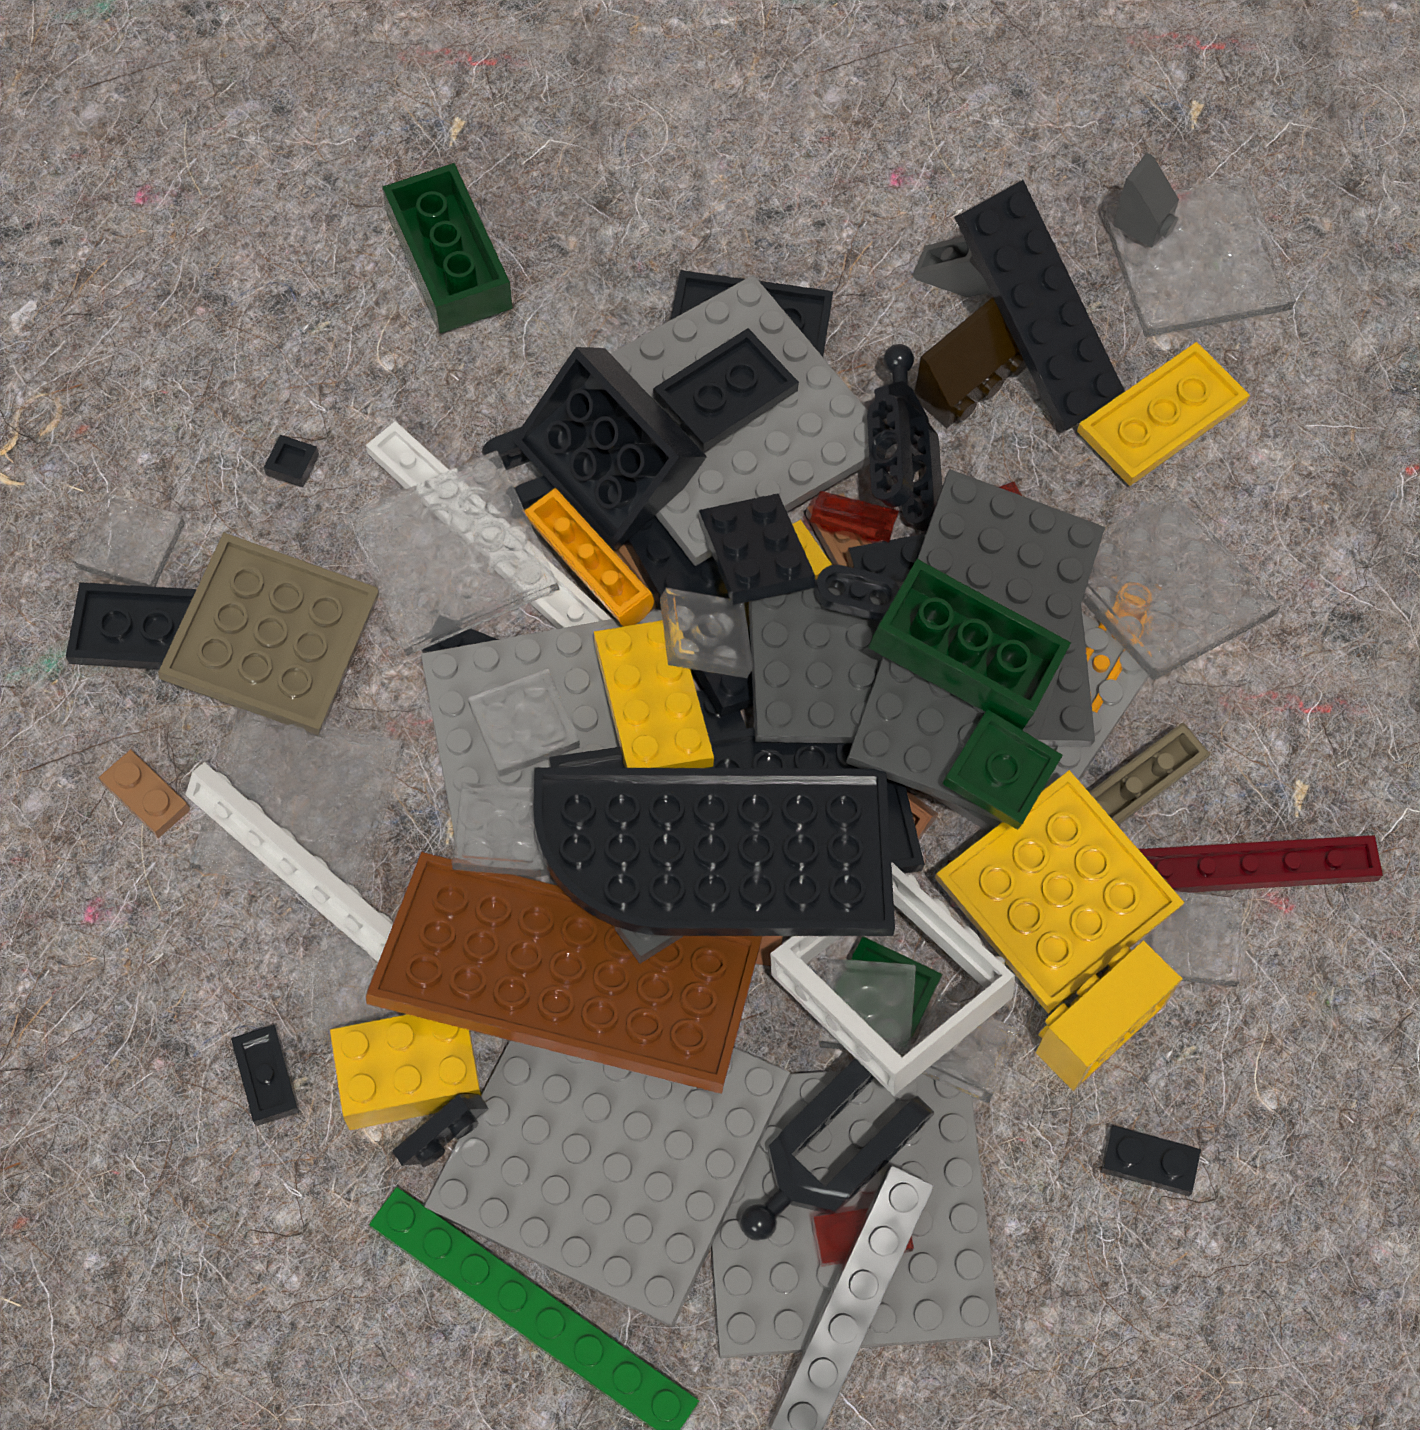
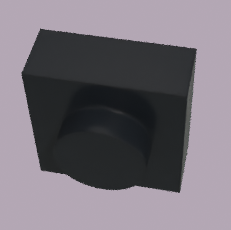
[264,435,319,487]

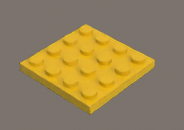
[935,770,1184,1014]

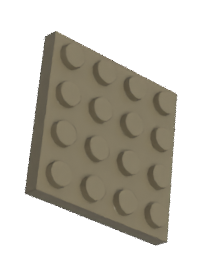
[158,532,380,736]

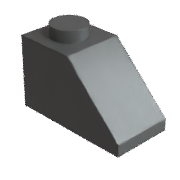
[1113,153,1179,248]
[912,236,991,298]

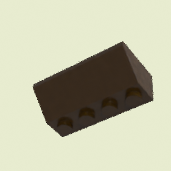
[914,297,1027,429]

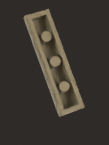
[1089,722,1211,826]

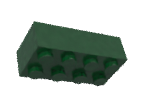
[382,163,513,334]
[868,559,1071,730]

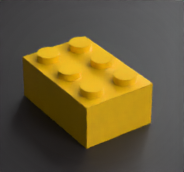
[1035,940,1182,1091]
[330,1014,482,1130]

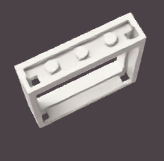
[770,862,1015,1096]

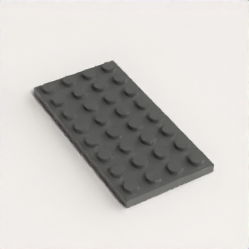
[846,469,1105,823]
[749,580,1095,747]

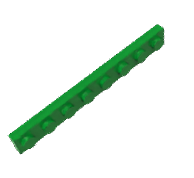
[369,1187,699,1430]

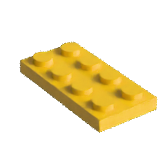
[1077,342,1250,486]
[594,618,714,768]

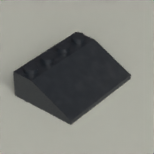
[512,347,707,551]

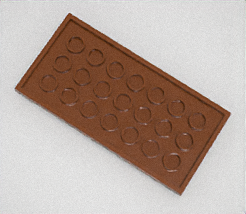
[366,852,762,1094]

